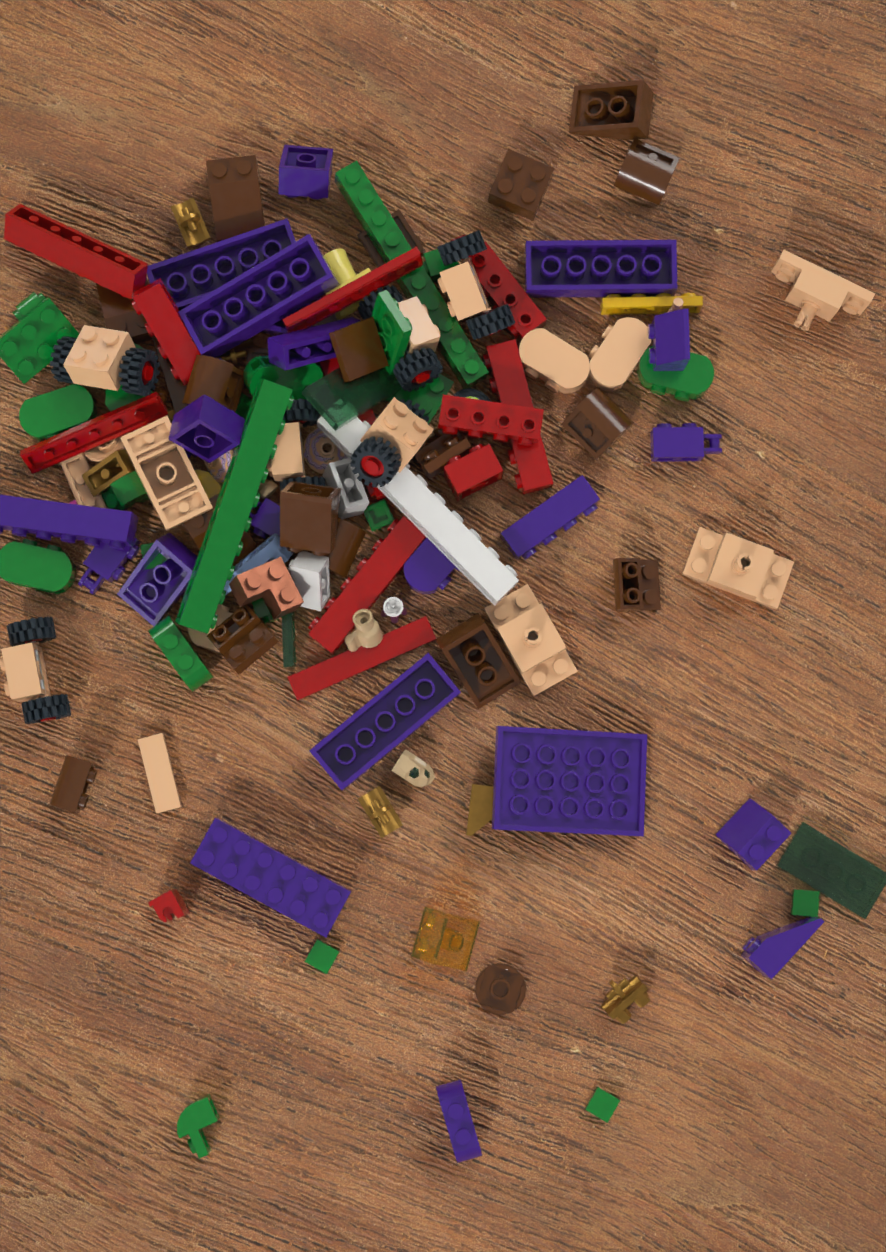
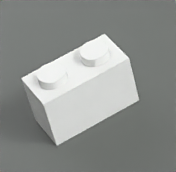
[322,458,370,519]
[288,551,330,611]

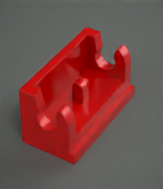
[148,889,190,922]

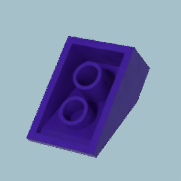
[117,532,197,626]
[741,917,824,979]

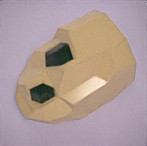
[391,749,435,787]

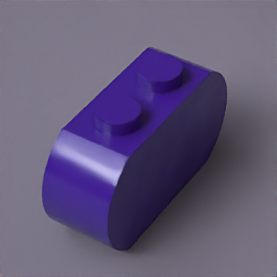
[404,538,460,594]
[436,1079,483,1163]

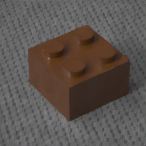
[488,149,554,221]

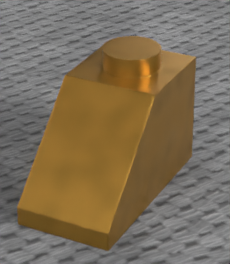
[82,449,136,497]
[466,784,494,836]

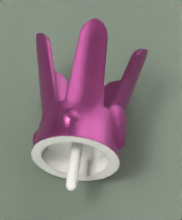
[381,597,407,624]

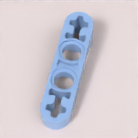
[224,534,294,595]

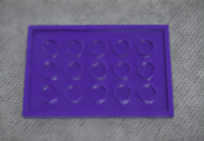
[492,726,647,836]

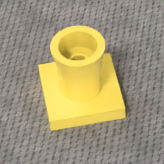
[324,249,376,320]

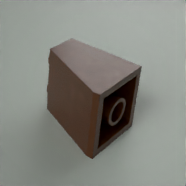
[280,481,341,556]

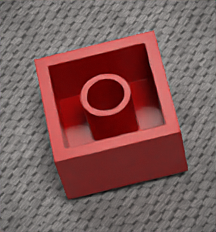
[443,444,503,502]

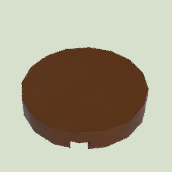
[475,963,526,1015]

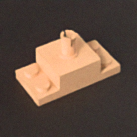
[771,250,875,331]
[120,416,213,531]
[682,527,794,609]
[484,584,578,697]

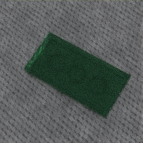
[302,367,402,431]
[776,822,886,919]

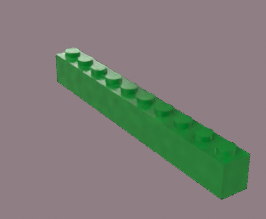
[335,160,489,389]
[175,379,294,634]

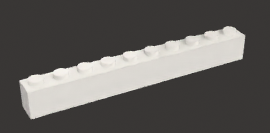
[317,399,519,606]

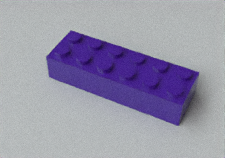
[147,218,296,311]
[178,234,340,358]
[524,240,678,298]
[309,653,461,791]
[190,818,352,938]

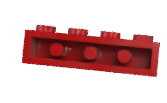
[462,241,547,341]
[131,278,201,386]
[438,394,544,446]

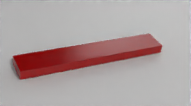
[282,247,423,333]
[20,391,168,474]
[287,616,436,701]

